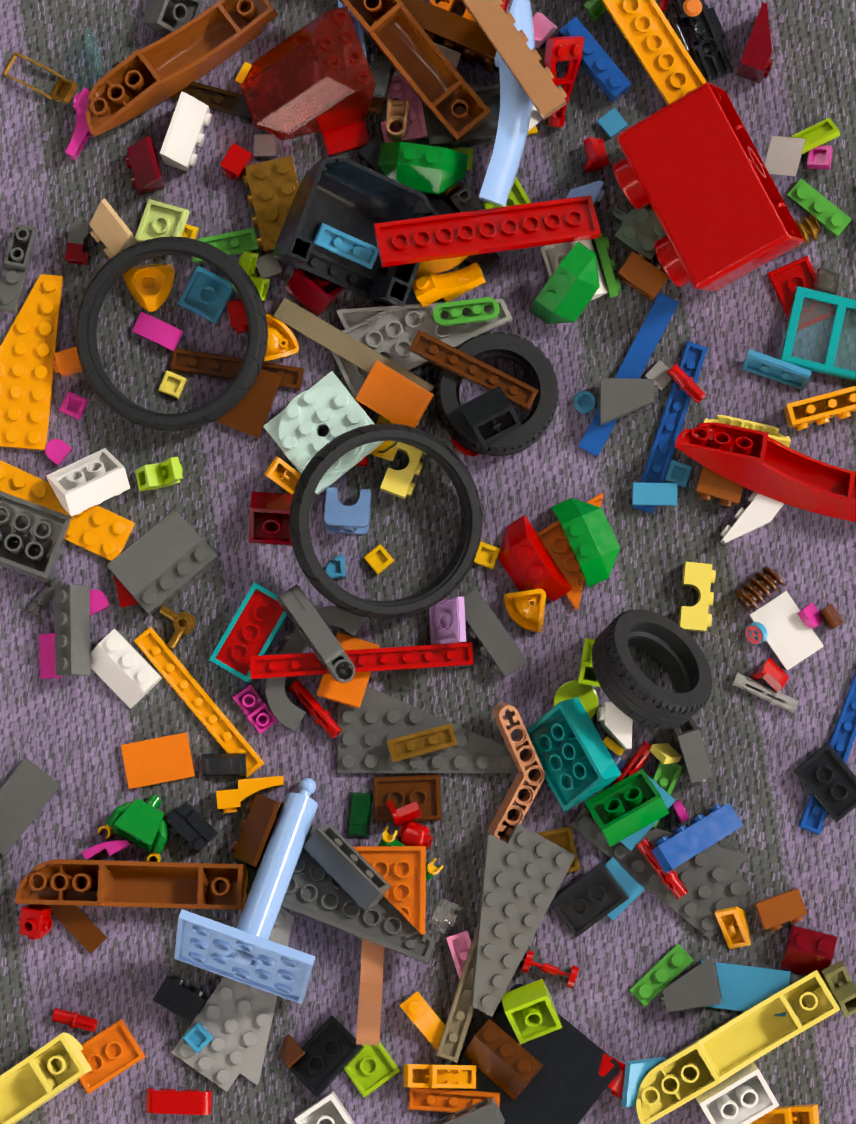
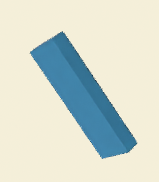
[313,222,379,269]
[741,349,812,391]

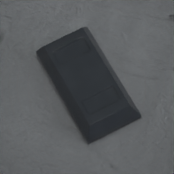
[202,753,247,776]

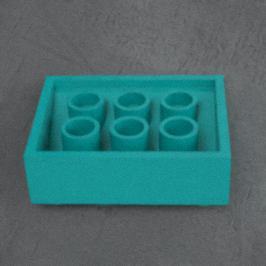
[527,697,621,812]

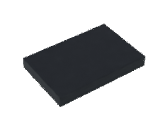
[793,742,856,823]
[550,861,630,938]
[285,1015,365,1098]

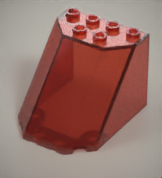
[241,6,376,141]

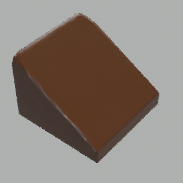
[819,604,843,630]

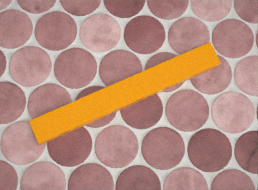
[134,627,265,778]

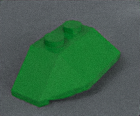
[378,142,468,195]
[530,241,600,324]
[551,498,620,588]

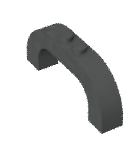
[266,606,366,731]

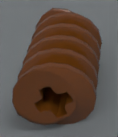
[735,566,785,614]

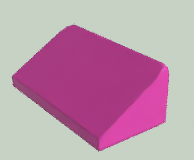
[39,633,63,679]

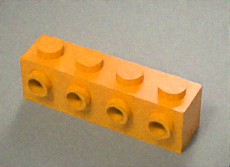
[783,386,856,431]

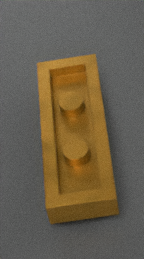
[387,723,458,763]

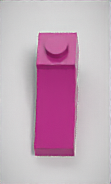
[65,88,92,161]

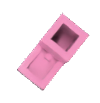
[533,12,558,48]

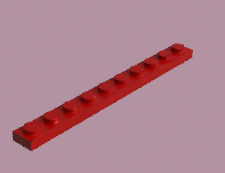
[249,642,474,679]

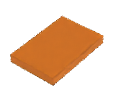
[355,361,434,428]
[317,632,380,709]
[121,732,195,789]
[79,1019,146,1094]

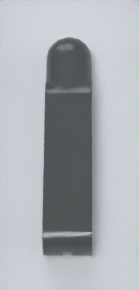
[277,584,355,684]

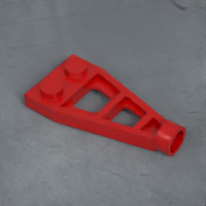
[544,35,584,127]

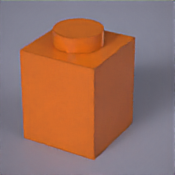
[52,346,83,377]

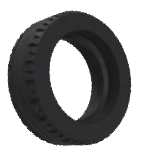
[436,332,559,457]
[592,609,712,729]

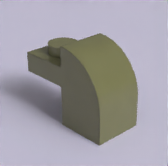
[822,960,856,1018]

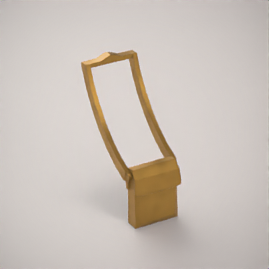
[2,52,78,104]

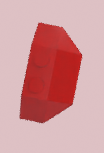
[498,515,572,602]

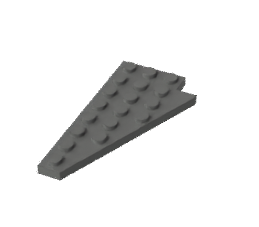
[338,686,517,773]

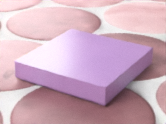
[429,597,466,645]

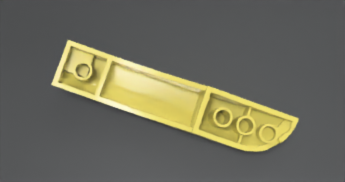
[636,970,840,1124]
[0,1033,92,1124]

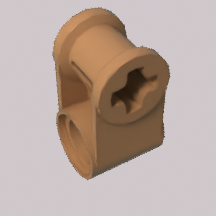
[386,97,410,142]

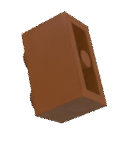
[616,251,669,301]
[694,466,744,508]
[753,888,808,932]

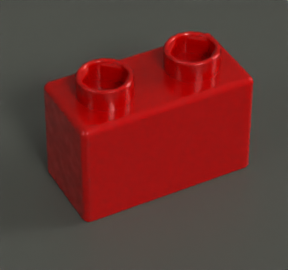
[613,82,804,291]

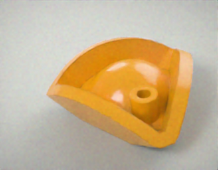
[122,264,175,312]
[264,314,299,361]
[503,589,546,632]

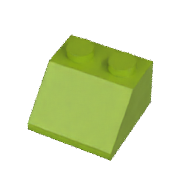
[501,979,562,1044]

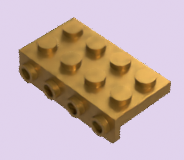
[242,155,299,254]

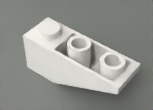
[720,492,784,544]

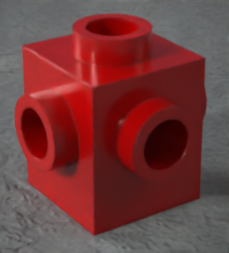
[18,904,53,940]

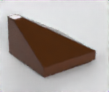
[279,1034,305,1069]

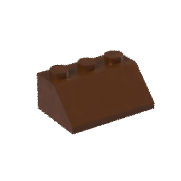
[231,793,283,867]
[463,1019,544,1100]

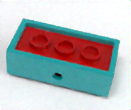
[209,582,288,683]

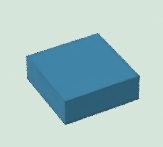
[597,108,628,139]
[664,460,692,488]
[182,1021,214,1054]

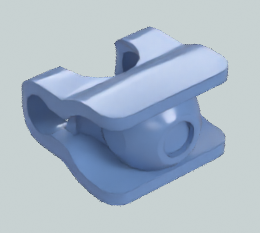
[324,487,371,535]

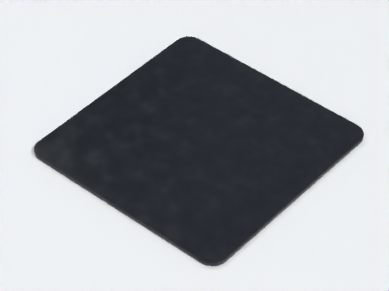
[447,984,620,1124]

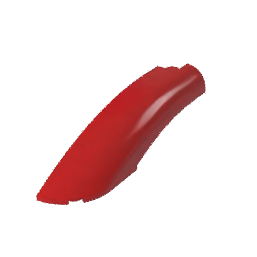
[675,422,856,522]

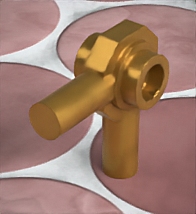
[159,605,197,649]

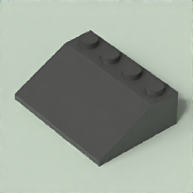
[0,491,72,584]
[106,509,218,617]

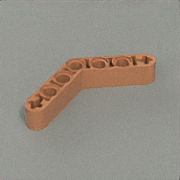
[488,702,545,842]
[356,939,384,1045]

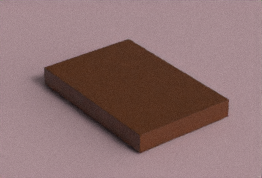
[218,361,283,439]
[373,775,442,822]

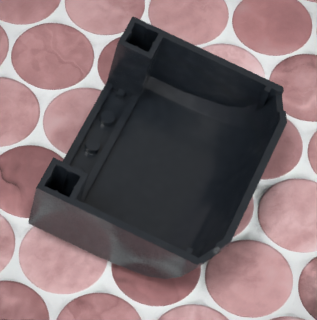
[272,158,439,306]

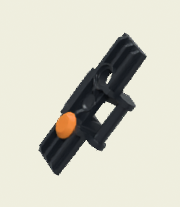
[668,0,733,82]

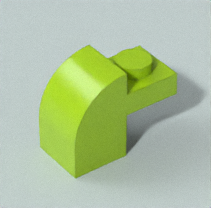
[232,251,270,301]
[135,457,183,492]
[577,638,600,687]

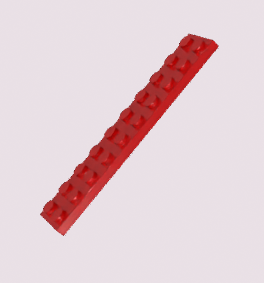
[374,195,601,267]

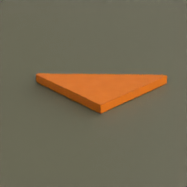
[537,493,603,610]
[353,846,426,935]

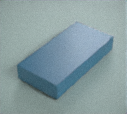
[632,482,677,506]

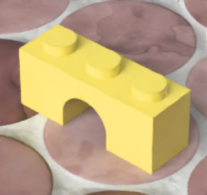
[380,442,427,499]
[678,562,716,632]

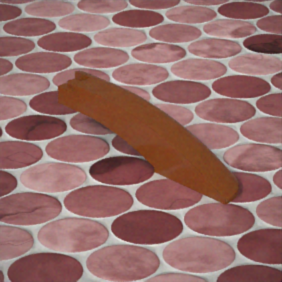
[86,0,279,137]
[340,0,491,143]
[15,859,249,910]

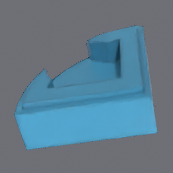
[325,555,346,579]

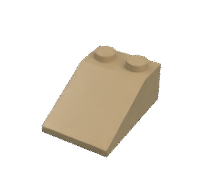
[89,198,137,259]

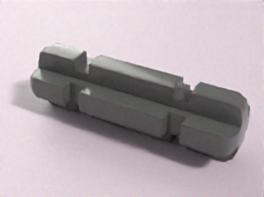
[27,577,63,615]

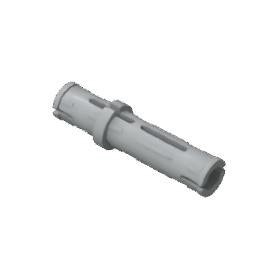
[732,672,799,713]

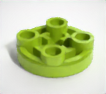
[553,680,598,719]

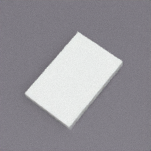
[749,591,823,671]

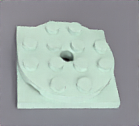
[263,371,384,495]

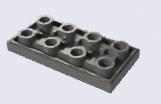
[0,757,61,856]

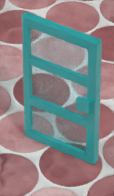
[780,286,856,381]

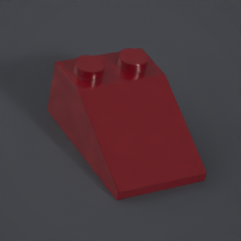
[736,2,774,84]

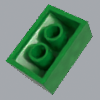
[584,769,669,847]

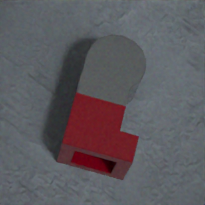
[65,221,90,265]

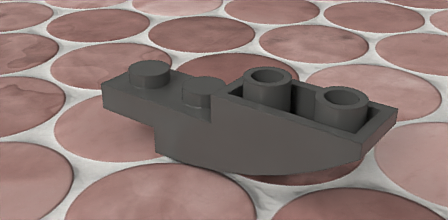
[0,224,37,314]

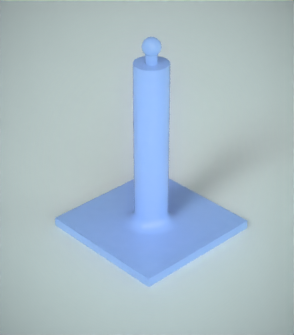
[174,778,318,1004]

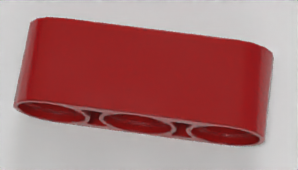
[145,1088,212,1115]

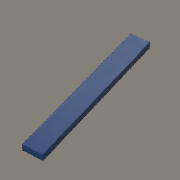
[578,292,679,457]
[632,341,708,514]
[798,671,856,835]

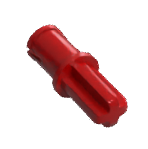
[667,363,706,403]
[51,1007,98,1032]

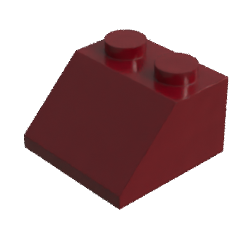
[125,136,165,194]
[285,269,345,317]
[249,491,293,546]
[780,925,838,980]

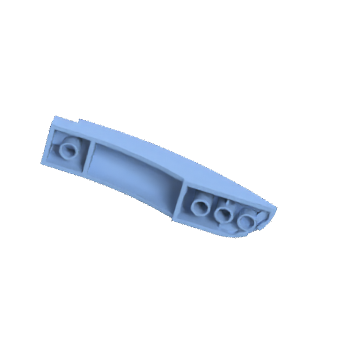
[479,0,535,207]

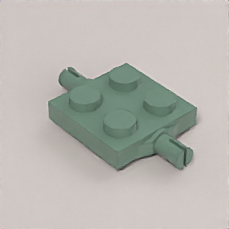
[611,206,666,263]

